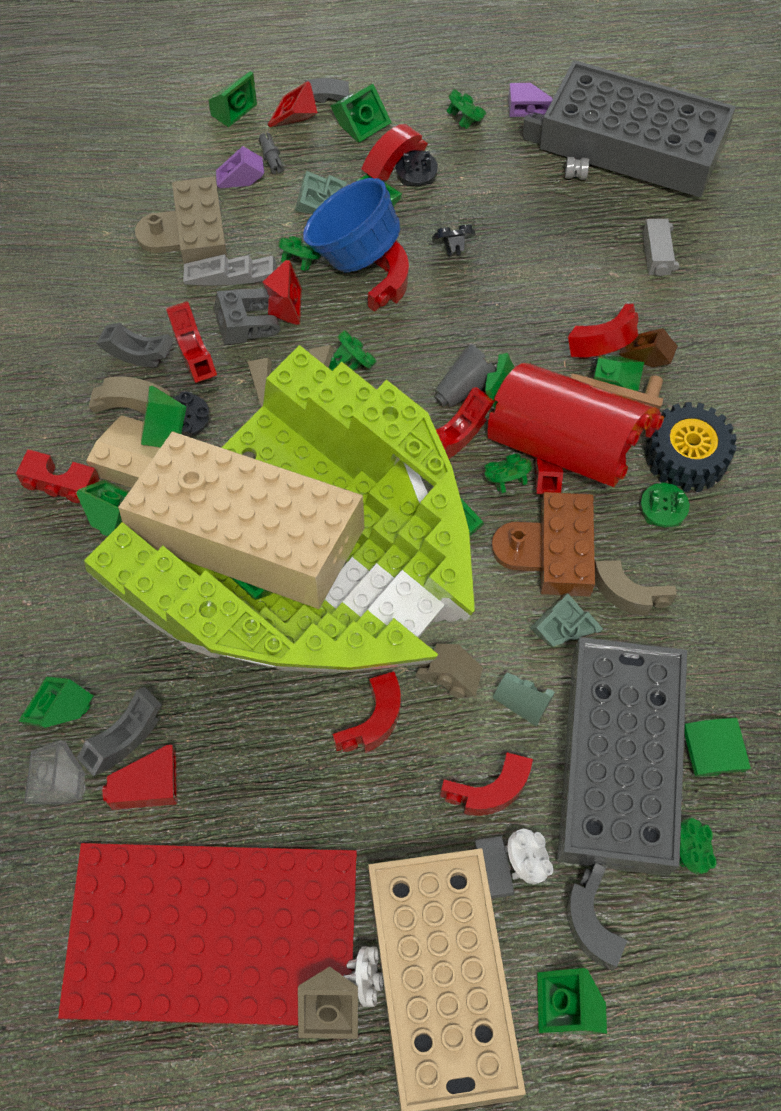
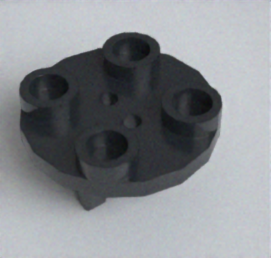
[396,151,438,186]
[432,224,476,257]
[173,391,210,436]

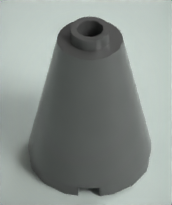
[434,345,497,408]

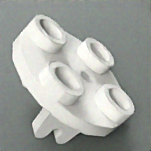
[505,828,553,885]
[344,946,383,1007]

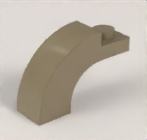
[88,377,171,414]
[595,560,677,615]

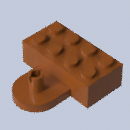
[491,492,595,597]

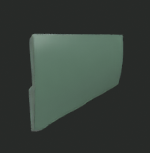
[295,171,347,214]
[530,593,603,647]
[493,673,555,727]

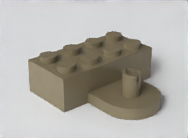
[135,176,227,264]

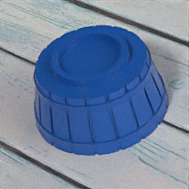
[303,178,400,272]

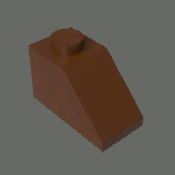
[619,328,678,367]

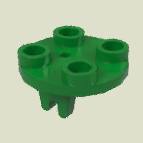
[447,89,487,129]
[278,236,321,271]
[334,330,377,371]
[484,453,532,494]
[640,483,690,528]
[679,818,717,875]

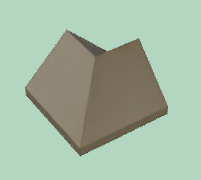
[298,967,358,1039]

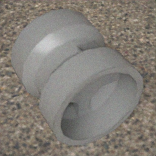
[565,156,589,180]

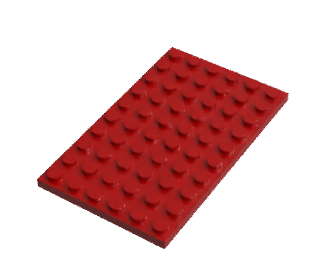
[58,843,357,1026]

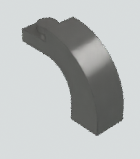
[77,687,162,776]
[567,863,628,971]

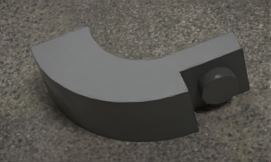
[96,323,174,367]

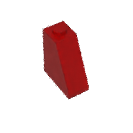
[102,745,177,810]

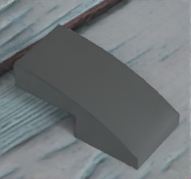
[305,78,349,103]
[475,836,514,899]

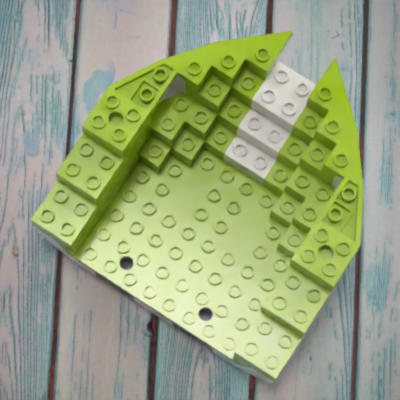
[84,345,475,673]

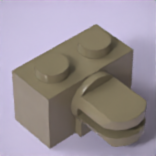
[416,644,483,698]

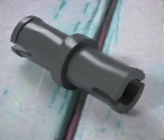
[258,132,284,174]

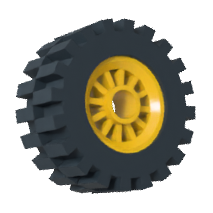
[645,402,737,493]

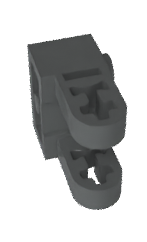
[214,288,280,345]

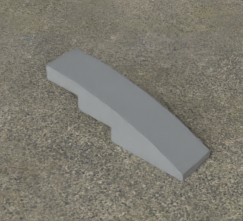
[183,254,276,286]

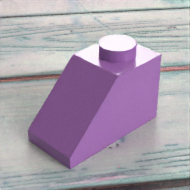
[508,83,553,117]
[216,146,264,188]

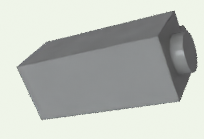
[643,219,679,276]

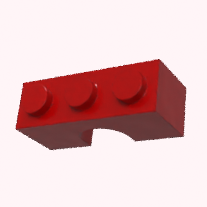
[16,449,100,503]

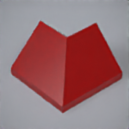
[267,81,318,128]
[263,260,302,325]

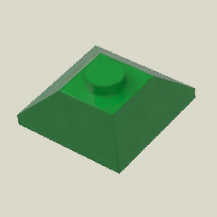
[208,71,257,128]
[330,84,392,143]
[593,354,644,391]
[77,480,129,536]
[18,677,93,728]
[537,968,607,1035]

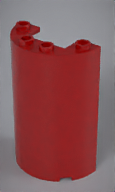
[488,363,664,487]

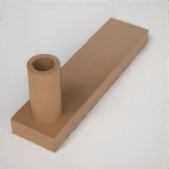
[571,373,663,411]

